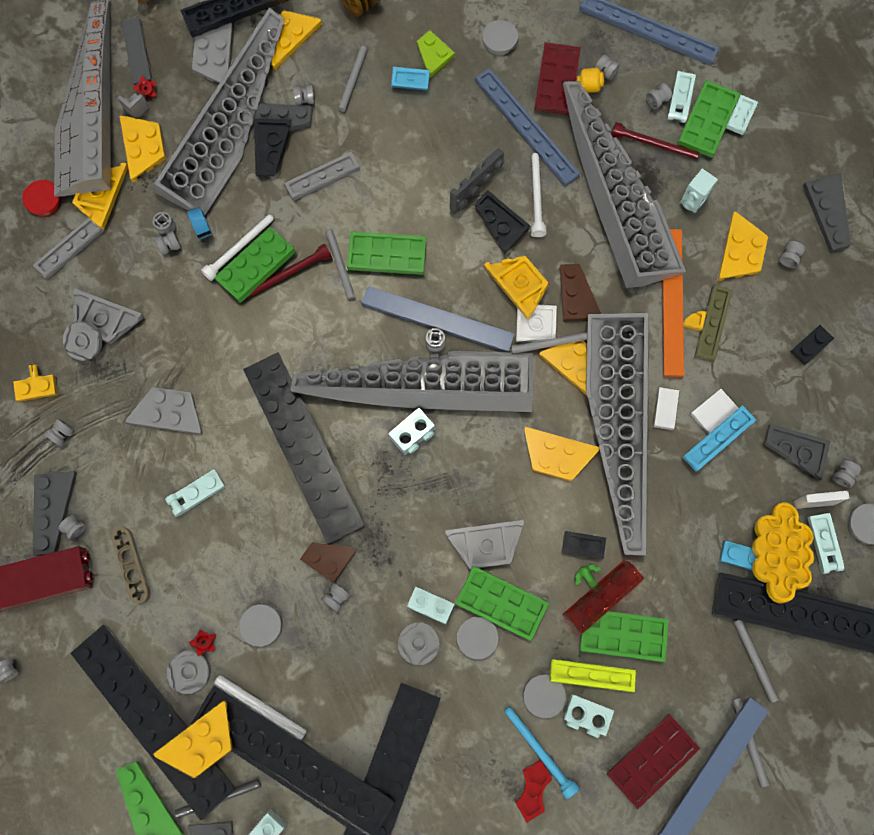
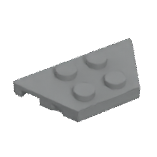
[192,23,233,83]
[73,289,144,344]
[126,387,203,435]
[445,520,524,570]

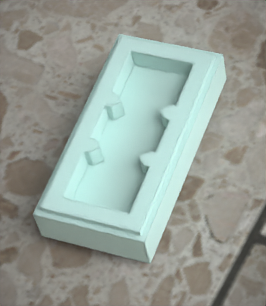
[726,95,758,135]

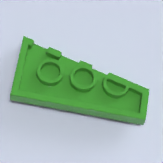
[116,761,185,835]

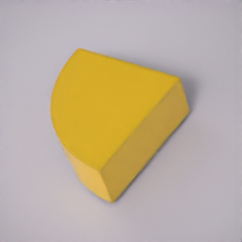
[683,311,707,332]

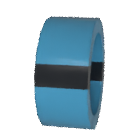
[187,206,212,240]

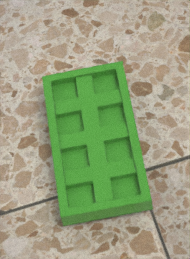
[678,80,740,158]
[215,227,296,303]
[347,231,427,275]
[455,565,549,641]
[579,608,669,662]

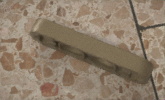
[111,527,151,604]

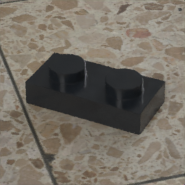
[790,325,834,365]
[562,531,606,559]

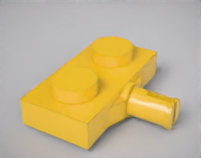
[13,365,58,402]

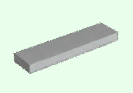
[284,152,360,201]
[33,218,105,280]

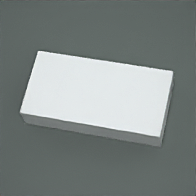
[653,387,679,430]

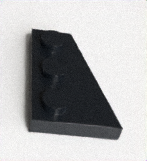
[254,119,292,177]
[475,190,530,254]

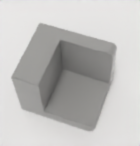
[118,93,149,119]

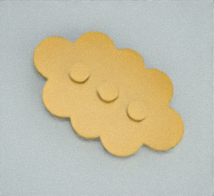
[752,502,814,603]

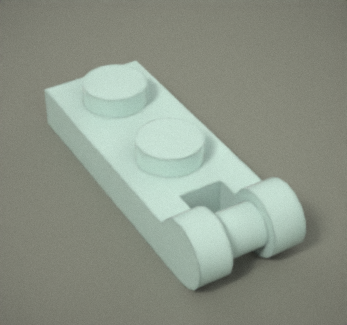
[667,71,696,123]
[165,469,225,517]
[807,513,844,574]

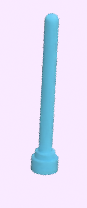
[505,707,580,799]

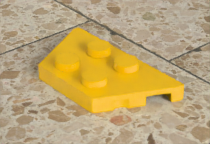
[271,11,322,70]
[120,116,166,182]
[72,163,128,230]
[718,212,768,281]
[484,256,548,320]
[539,341,587,395]
[524,427,600,482]
[153,701,233,778]

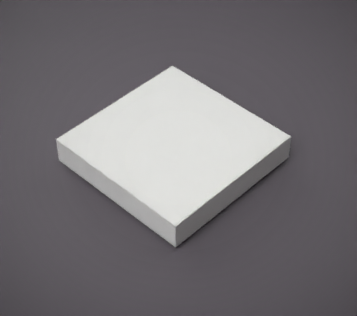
[516,305,557,343]
[690,389,739,434]
[792,491,850,509]

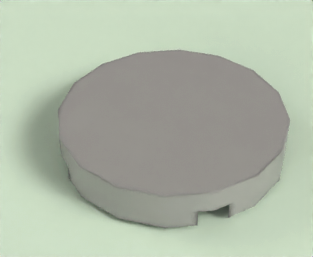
[482,20,518,55]
[63,321,102,361]
[848,504,874,545]
[239,604,282,647]
[457,617,498,659]
[398,623,439,665]
[167,651,210,694]
[523,674,566,718]

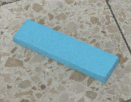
[682,405,756,472]

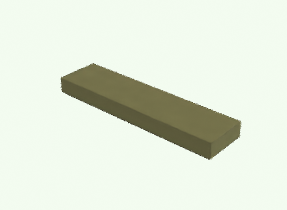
[694,285,733,363]

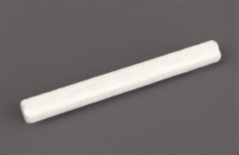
[214,676,307,740]

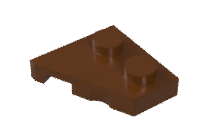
[300,542,357,583]

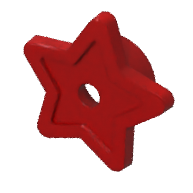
[133,76,156,99]
[189,630,216,656]

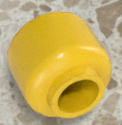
[577,67,604,93]

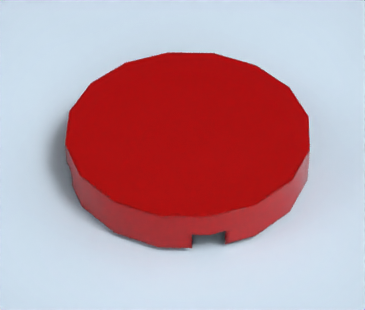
[22,180,62,216]

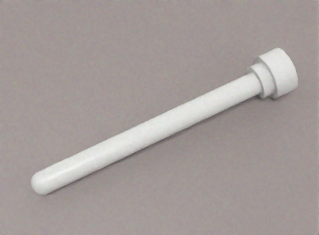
[531,153,546,237]
[201,214,274,281]

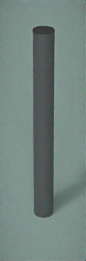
[175,779,261,819]

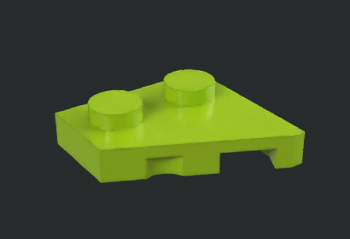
[417,30,455,78]

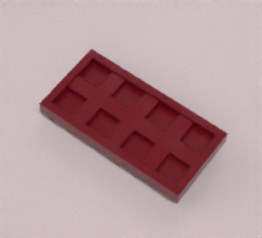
[534,42,581,115]
[606,714,700,809]

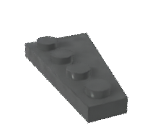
[450,148,504,213]
[803,173,851,253]
[33,471,77,556]

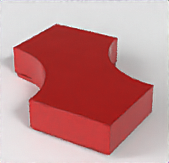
[515,759,552,823]

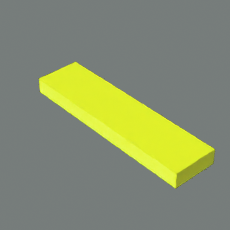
[549,659,636,692]

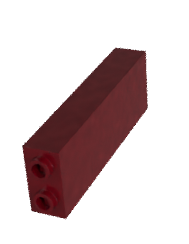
[0,546,94,612]

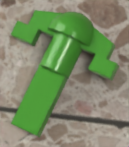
[574,564,603,597]

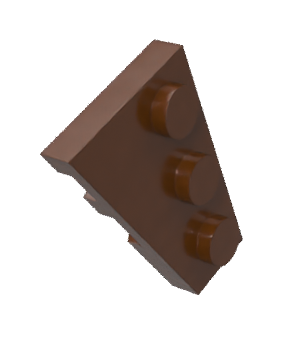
[559,264,601,321]

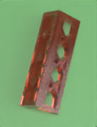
[562,560,645,634]

